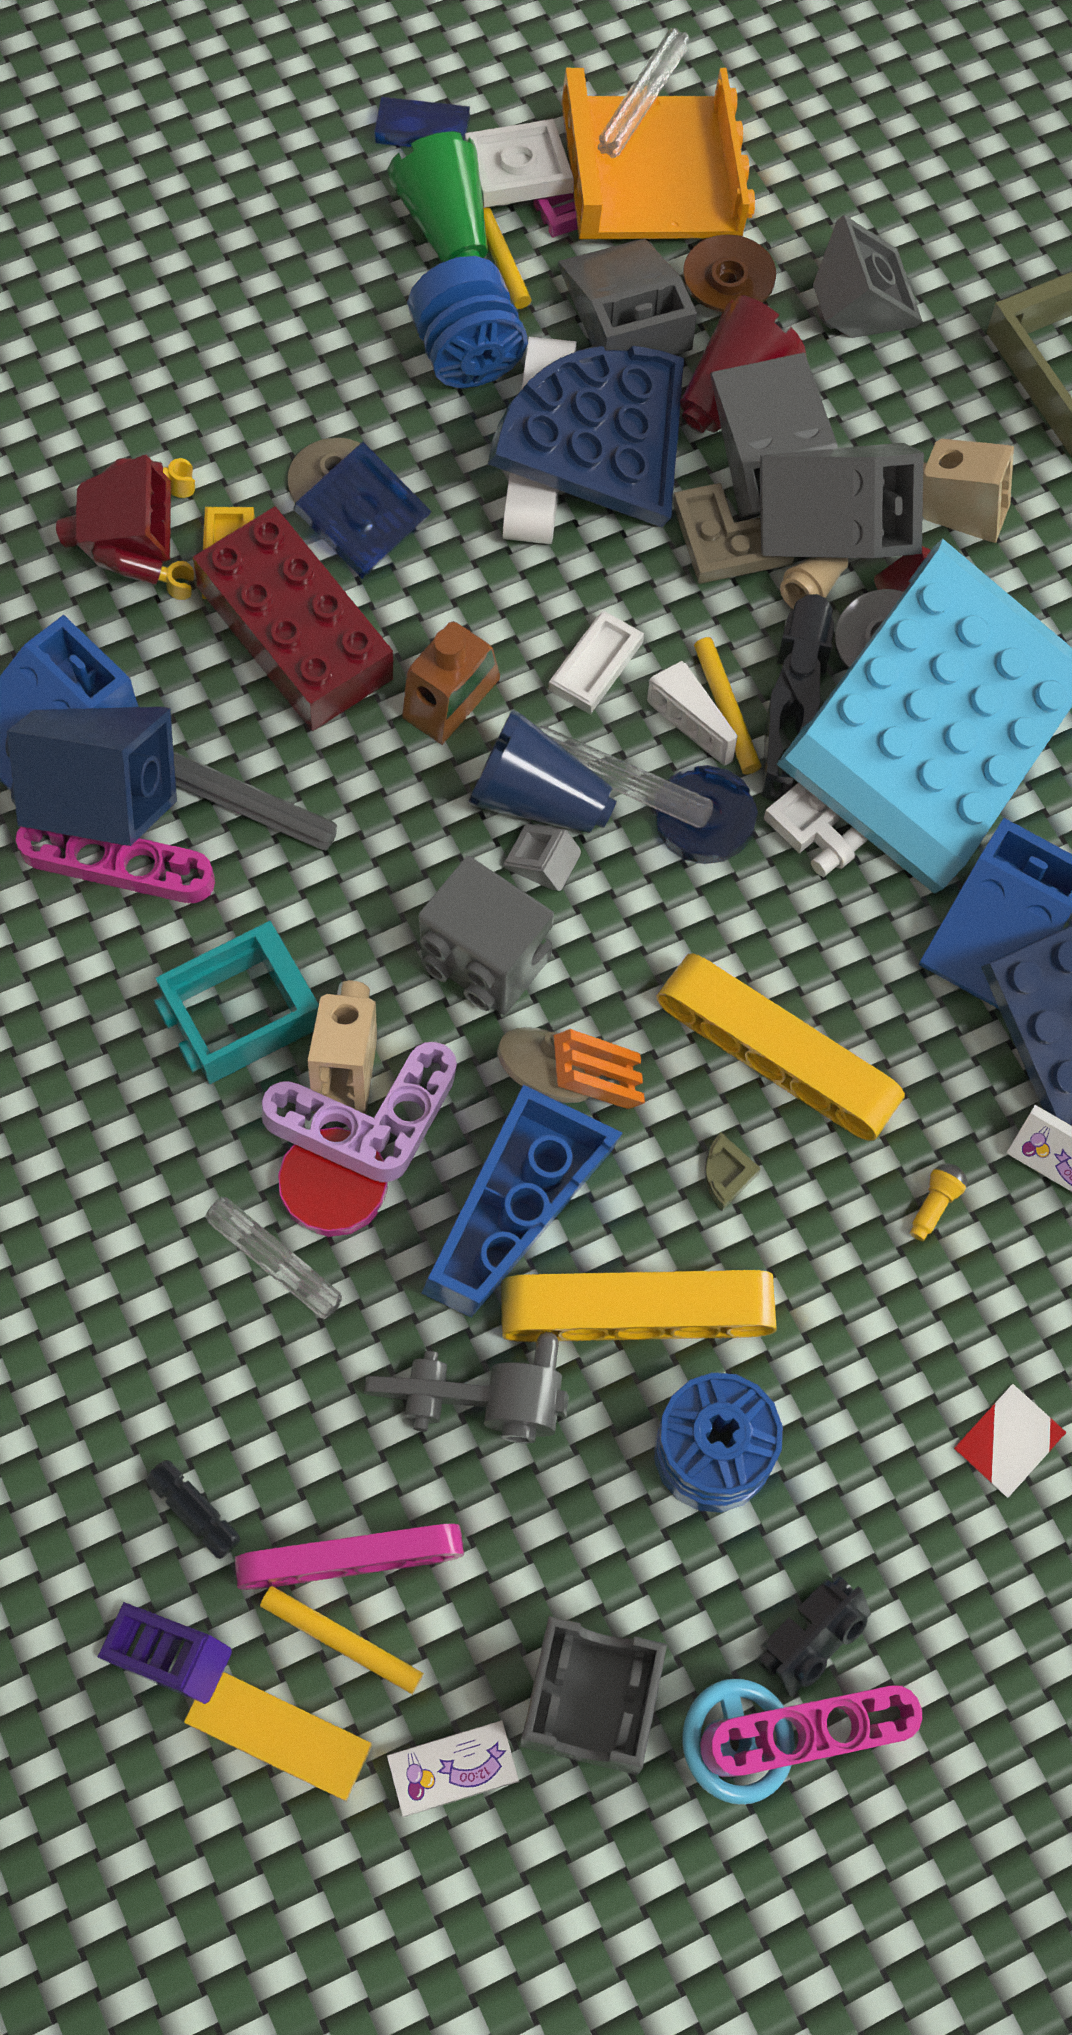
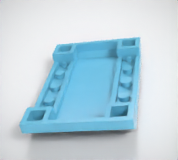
[777,539,1072,894]

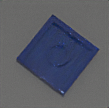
[293,442,432,579]

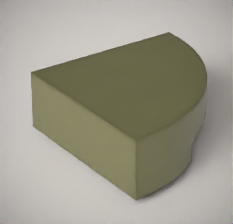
[705,1132,761,1211]

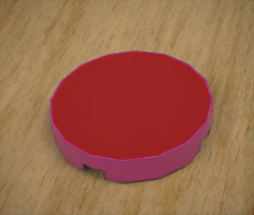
[278,1127,388,1237]

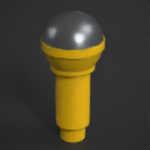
[909,1163,967,1241]

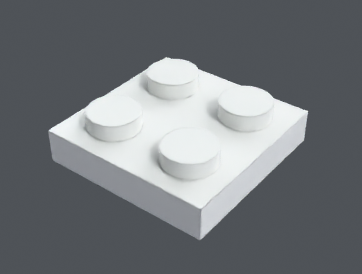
[465,119,574,208]

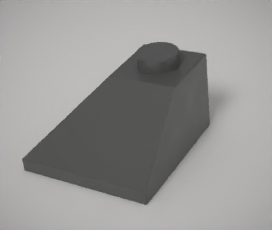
[813,215,923,338]

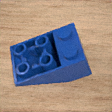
[0,614,138,791]
[919,818,1072,1010]

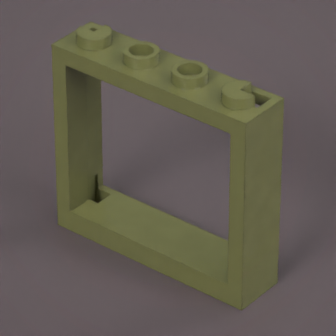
[987,272,1072,457]

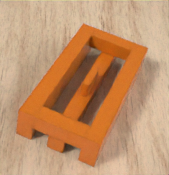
[554,1029,645,1109]

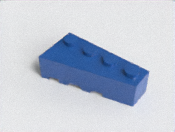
[422,1084,623,1318]

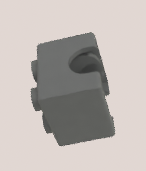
[419,856,554,1015]
[520,1616,667,1775]

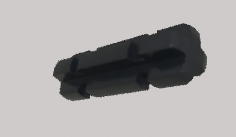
[146,1460,240,1559]

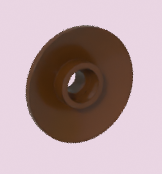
[683,234,776,312]

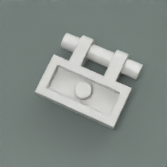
[764,783,868,877]

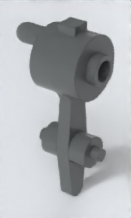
[364,1332,569,1444]

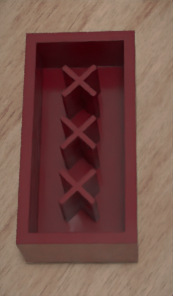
[192,506,393,732]

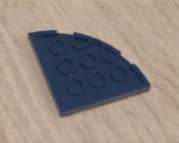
[488,346,684,527]
[981,924,1072,1126]

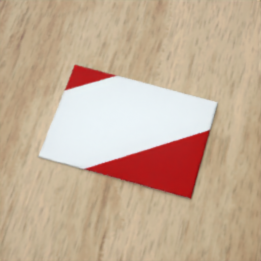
[954,1384,1067,1498]

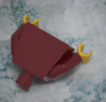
[56,454,195,600]

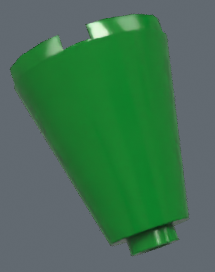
[387,131,488,263]

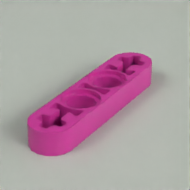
[16,826,215,903]
[234,1524,464,1590]
[700,1686,922,1777]

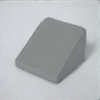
[503,824,581,891]

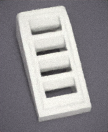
[647,661,737,766]

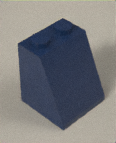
[5,706,177,846]

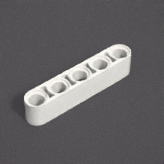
[503,337,577,544]

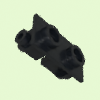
[756,1575,871,1697]

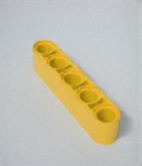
[656,953,905,1141]
[501,1270,777,1342]

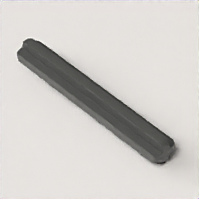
[174,752,337,850]

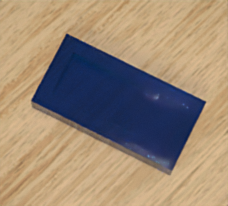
[375,97,470,147]

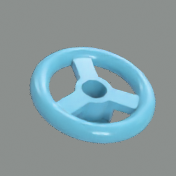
[682,1679,795,1804]

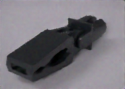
[761,594,834,802]

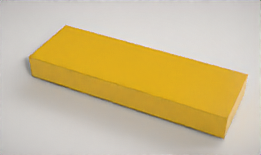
[184,1672,372,1802]

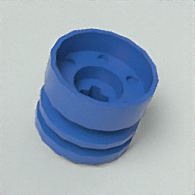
[407,256,528,388]
[654,1373,783,1513]

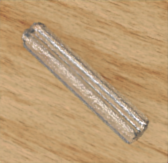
[205,1197,343,1319]

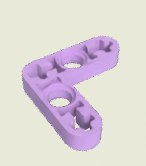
[262,1042,457,1182]

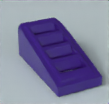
[97,1602,232,1704]

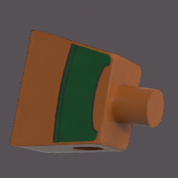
[402,621,500,745]

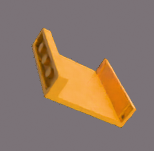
[561,68,755,239]

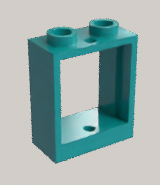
[153,920,319,1084]

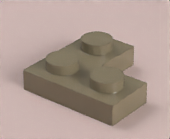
[673,483,794,584]

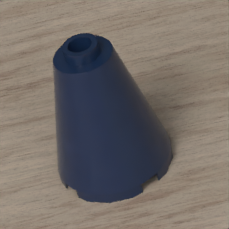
[467,710,617,833]

